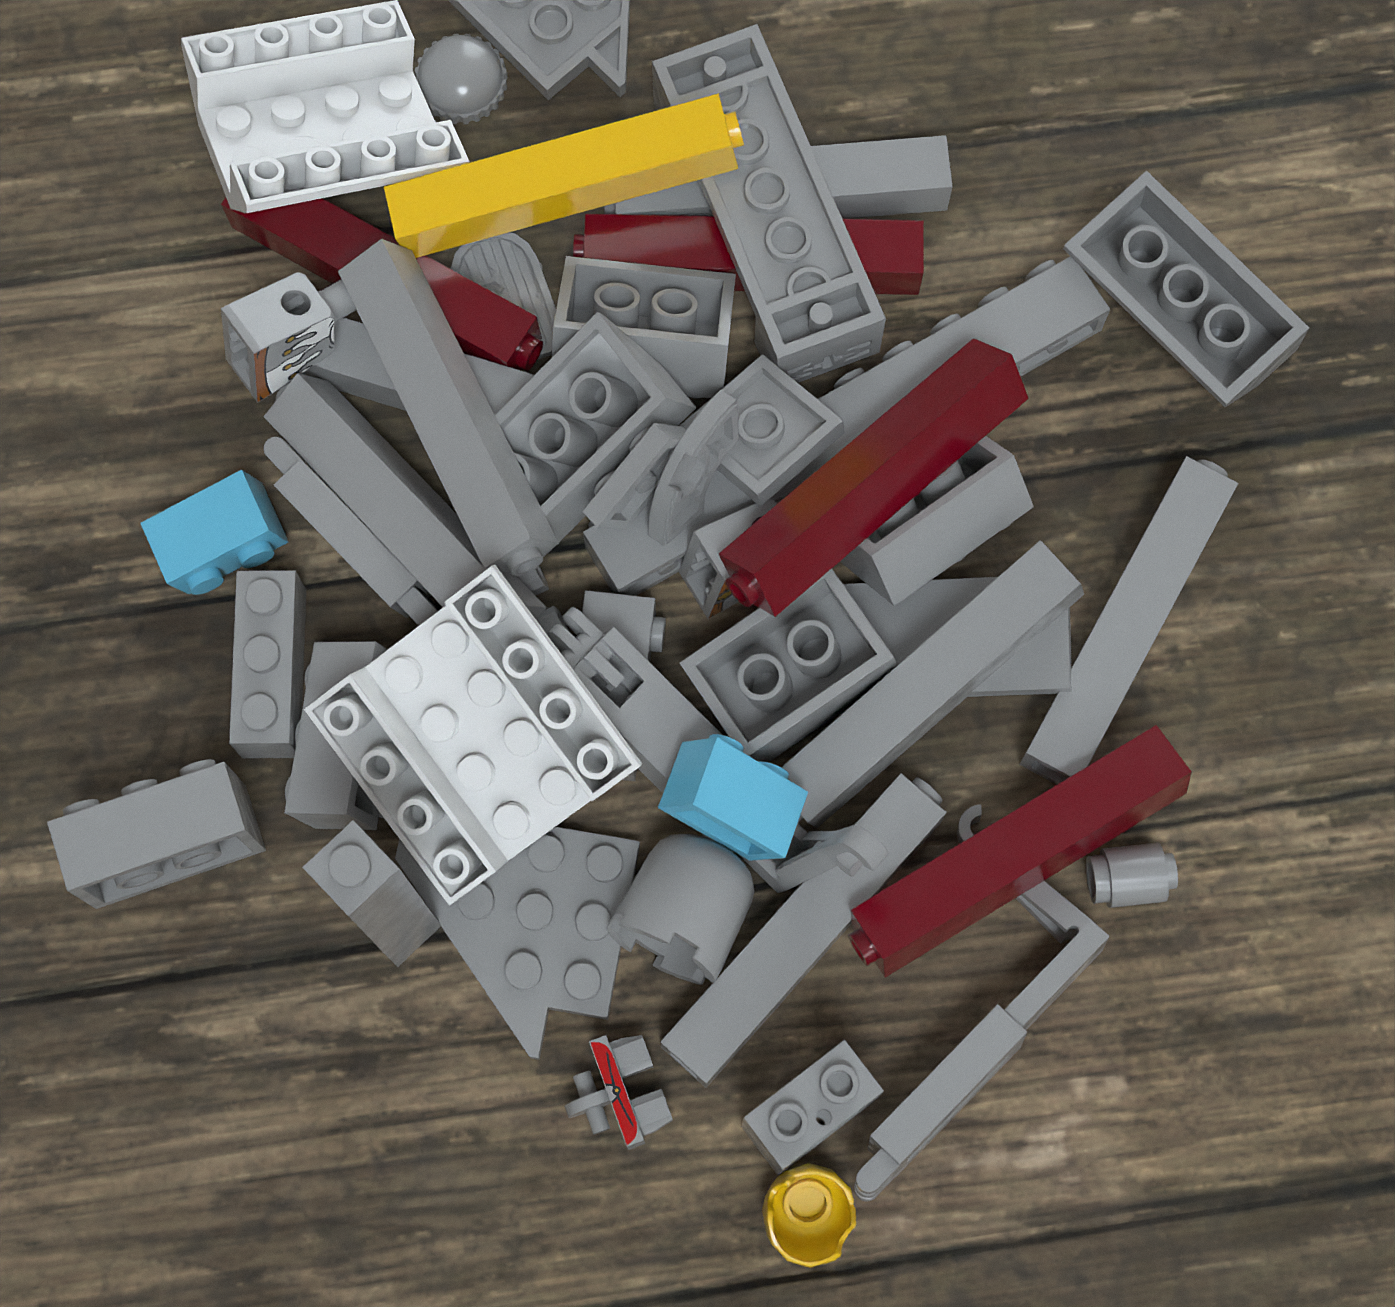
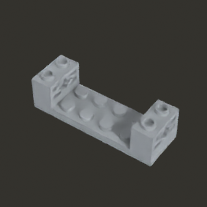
[652,24,886,383]

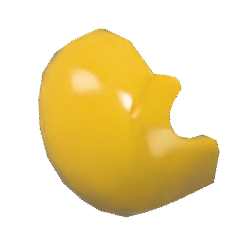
[762,1163,856,1268]

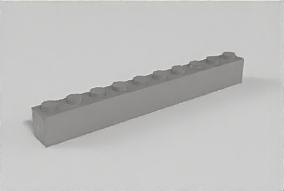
[583,256,1110,596]

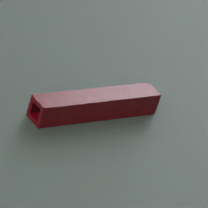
[221,197,543,371]
[573,214,924,295]
[719,338,1029,617]
[848,725,1192,978]

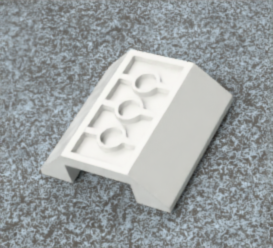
[181,0,469,213]
[304,565,642,906]

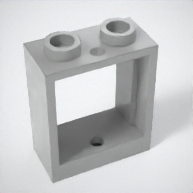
[741,1040,884,1176]

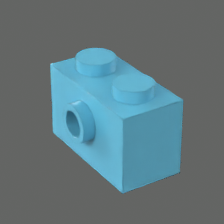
[141,470,288,595]
[658,734,808,861]

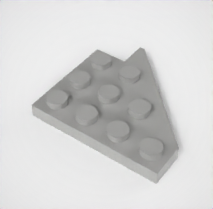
[448,0,630,100]
[395,827,640,1060]

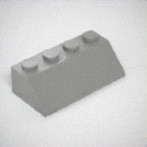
[1063,170,1309,407]
[495,312,696,557]

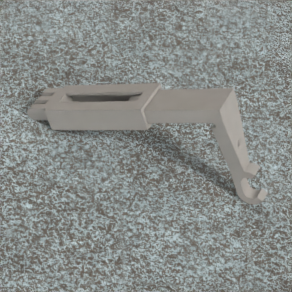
[264,437,440,819]
[547,607,889,893]
[854,804,1110,1202]

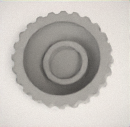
[415,34,508,124]

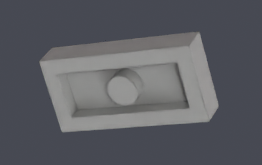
[582,423,686,530]

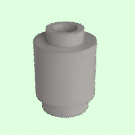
[1086,842,1178,908]

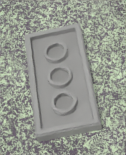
[843,577,1072,697]

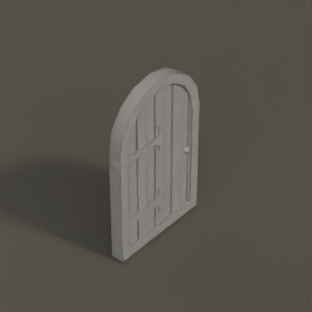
[451,232,556,360]

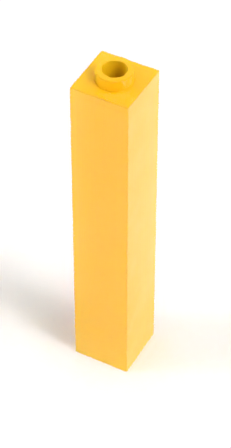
[384,93,744,258]

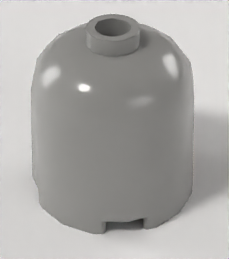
[606,834,755,985]

